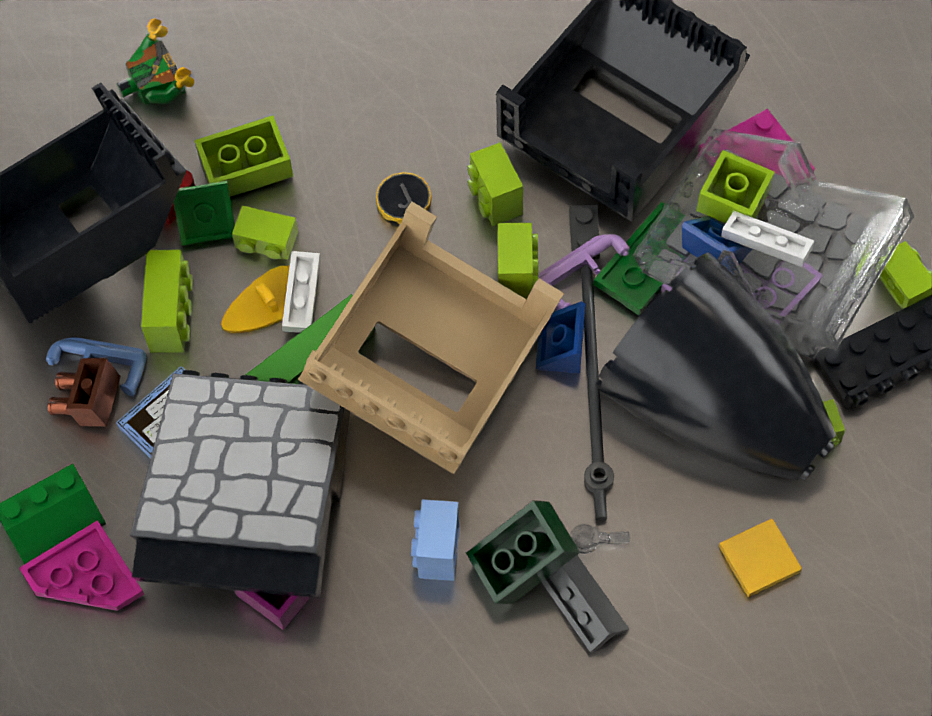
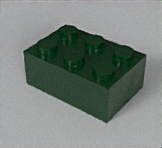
[466,500,580,604]

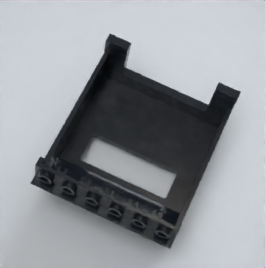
[496,0,751,222]
[0,83,187,323]

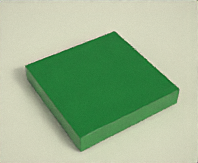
[173,181,235,246]

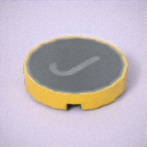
[376,172,432,224]

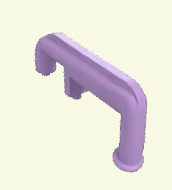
[538,234,630,311]

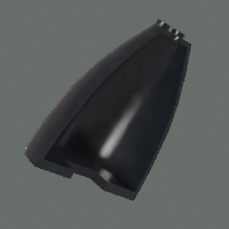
[596,252,836,481]

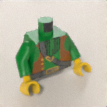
[116,18,194,104]

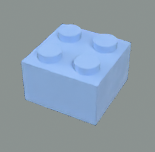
[411,499,460,581]

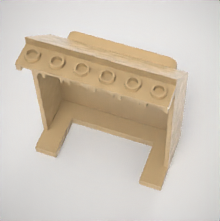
[298,202,564,474]

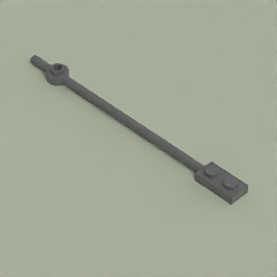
[569,205,614,521]

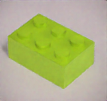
[194,115,294,197]
[141,250,193,353]

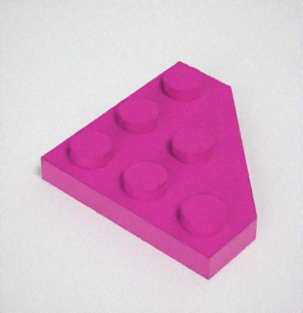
[19,520,144,611]

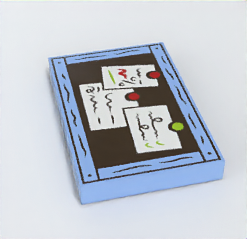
[116,366,185,459]

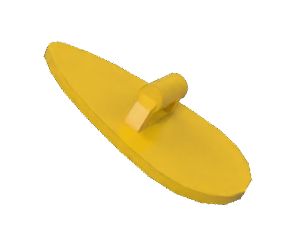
[221,265,290,333]

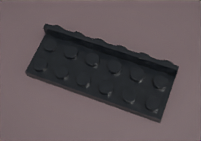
[812,295,932,409]

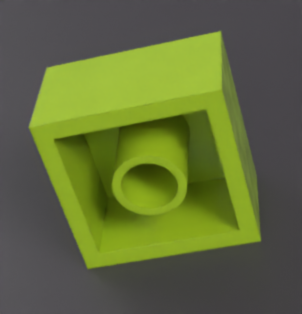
[467,142,523,226]
[696,150,775,223]
[497,223,539,300]

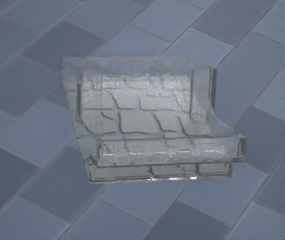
[633,128,914,360]

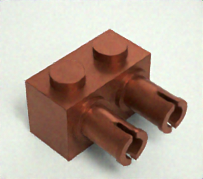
[47,358,121,427]

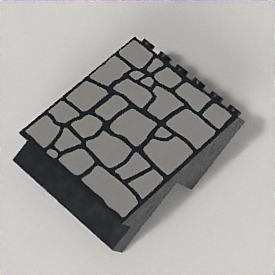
[130,370,350,598]

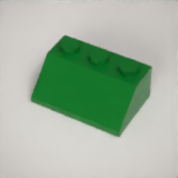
[0,464,106,565]

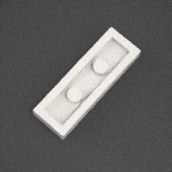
[721,211,814,267]
[282,251,320,333]

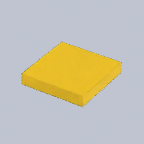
[719,518,802,597]

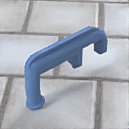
[46,337,147,397]

